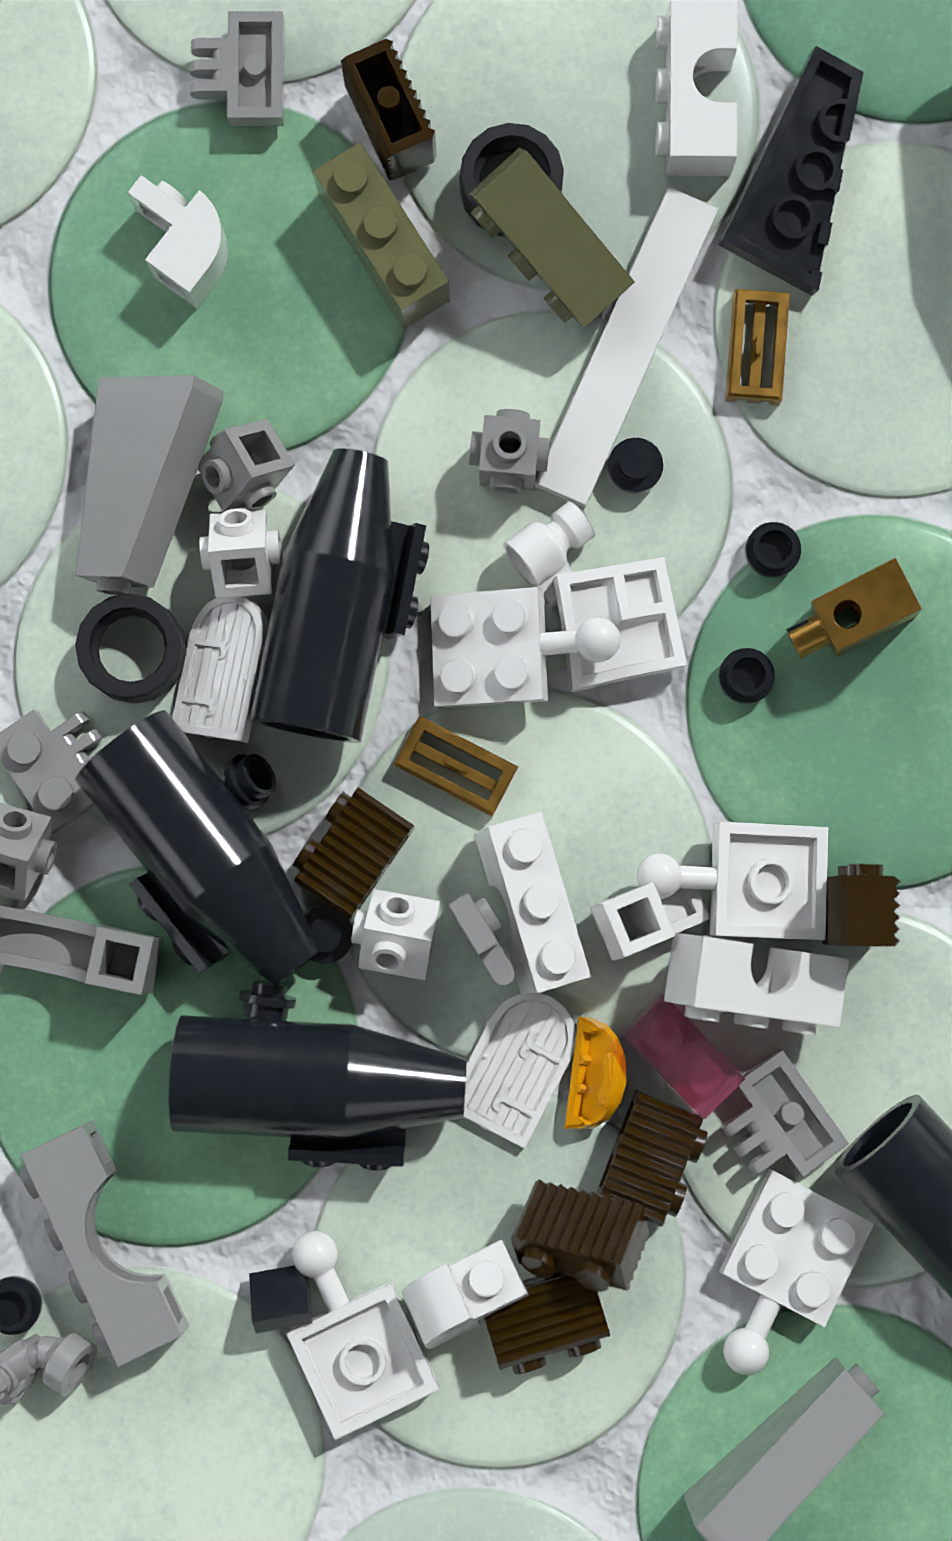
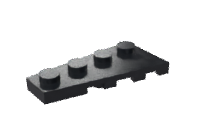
[717,46,864,296]

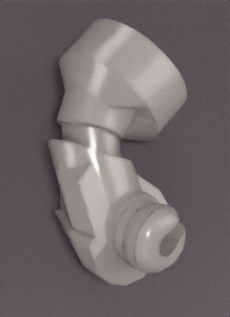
[0,1333,97,1405]

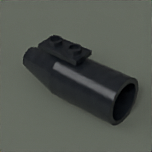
[250,448,429,743]
[75,710,320,987]
[169,1015,467,1171]
[834,1095,952,1299]

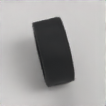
[460,123,564,237]
[75,593,187,704]

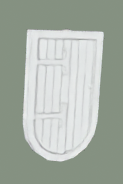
[172,596,269,743]
[464,993,576,1149]

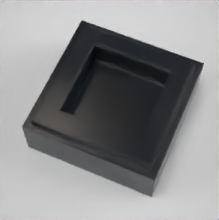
[249,1265,312,1333]

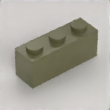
[313,142,450,330]
[469,148,635,328]

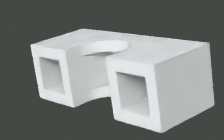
[656,0,737,177]
[474,811,591,995]
[664,933,849,1035]

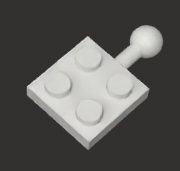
[430,587,620,709]
[637,822,828,940]
[719,1169,874,1375]
[286,1231,440,1440]

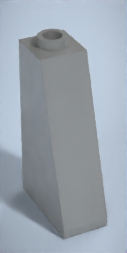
[75,375,224,596]
[683,1357,884,1541]

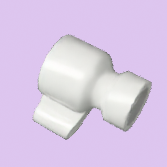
[503,501,595,610]

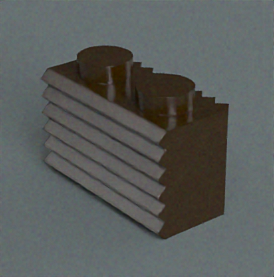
[340,38,436,180]
[292,787,415,920]
[822,864,900,947]
[596,1089,708,1227]
[511,1179,649,1292]
[484,1273,611,1374]

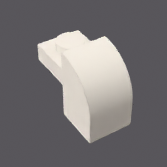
[128,175,228,309]
[590,882,710,961]
[402,1240,529,1349]

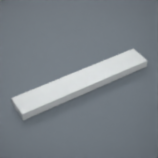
[535,187,719,509]

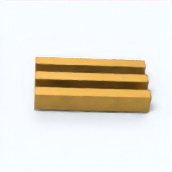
[725,289,790,406]
[394,715,518,817]

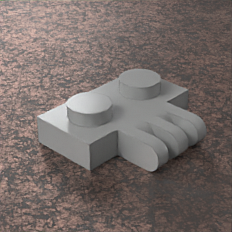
[190,11,285,126]
[0,709,103,834]
[448,893,515,985]
[719,1049,849,1177]

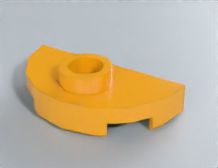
[564,1016,627,1129]

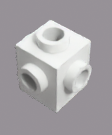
[199,508,282,598]
[351,889,440,981]

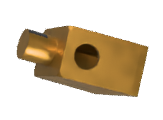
[786,558,922,659]

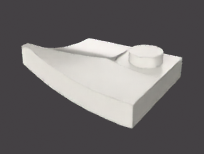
[553,557,687,693]

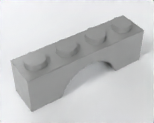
[0,904,164,995]
[20,1120,189,1367]

